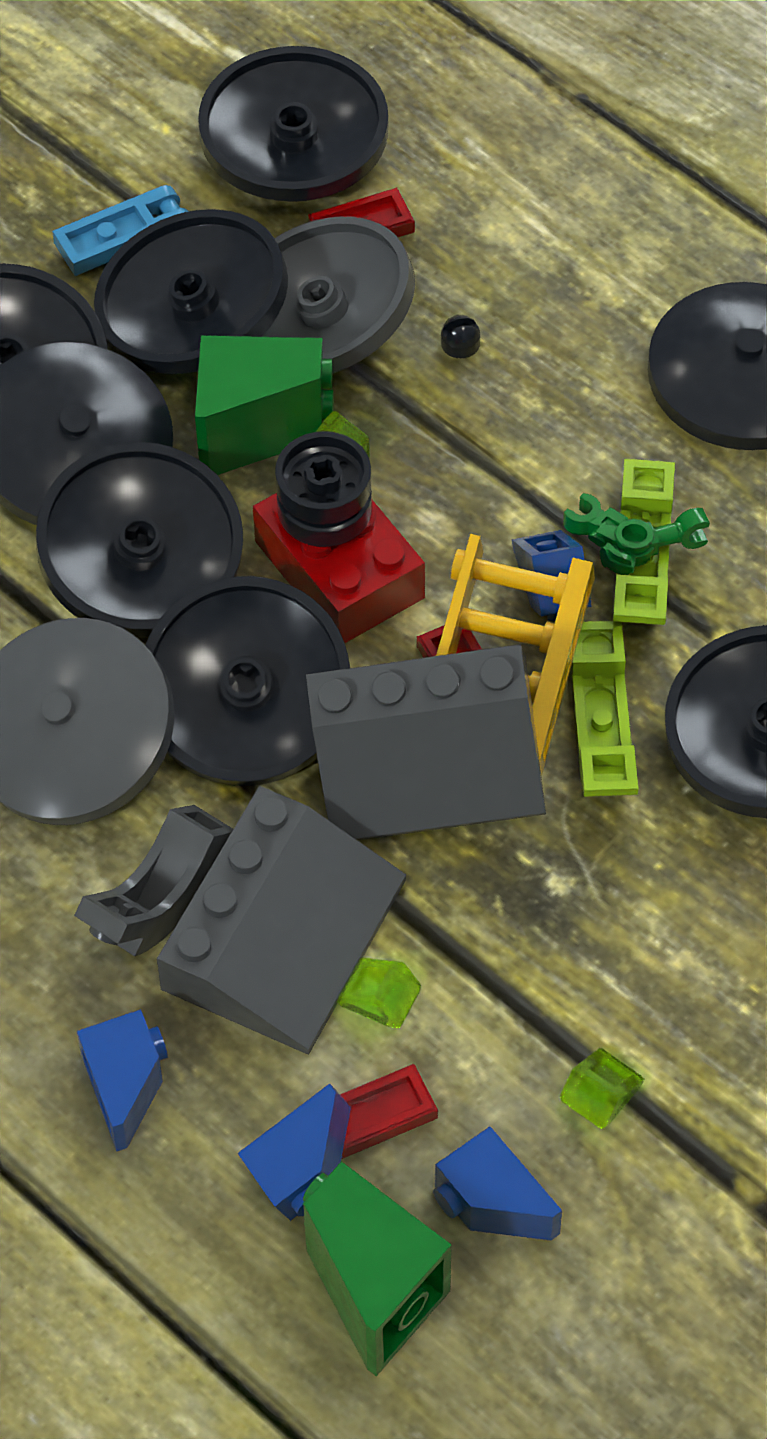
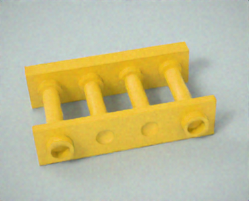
[436,534,595,775]

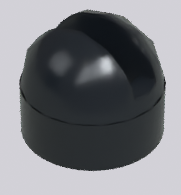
[441,315,480,359]

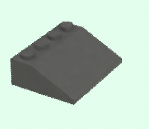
[306,644,546,840]
[157,786,406,1055]

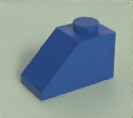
[511,530,592,621]
[77,1009,168,1152]
[238,1084,351,1221]
[433,1126,562,1240]

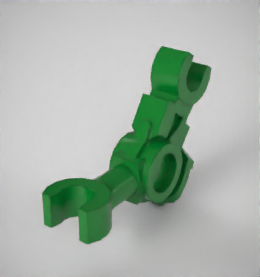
[563,493,710,575]

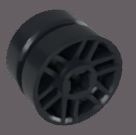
[275,431,372,547]

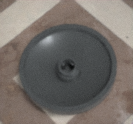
[262,217,415,373]
[0,618,175,825]

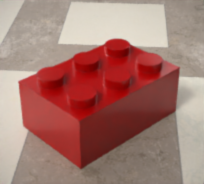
[253,493,425,643]

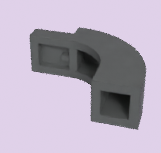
[74,805,233,956]

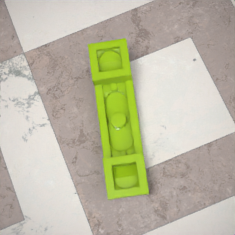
[613,459,675,625]
[571,621,639,797]

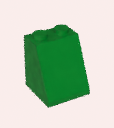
[195,336,334,475]
[303,1161,452,1376]

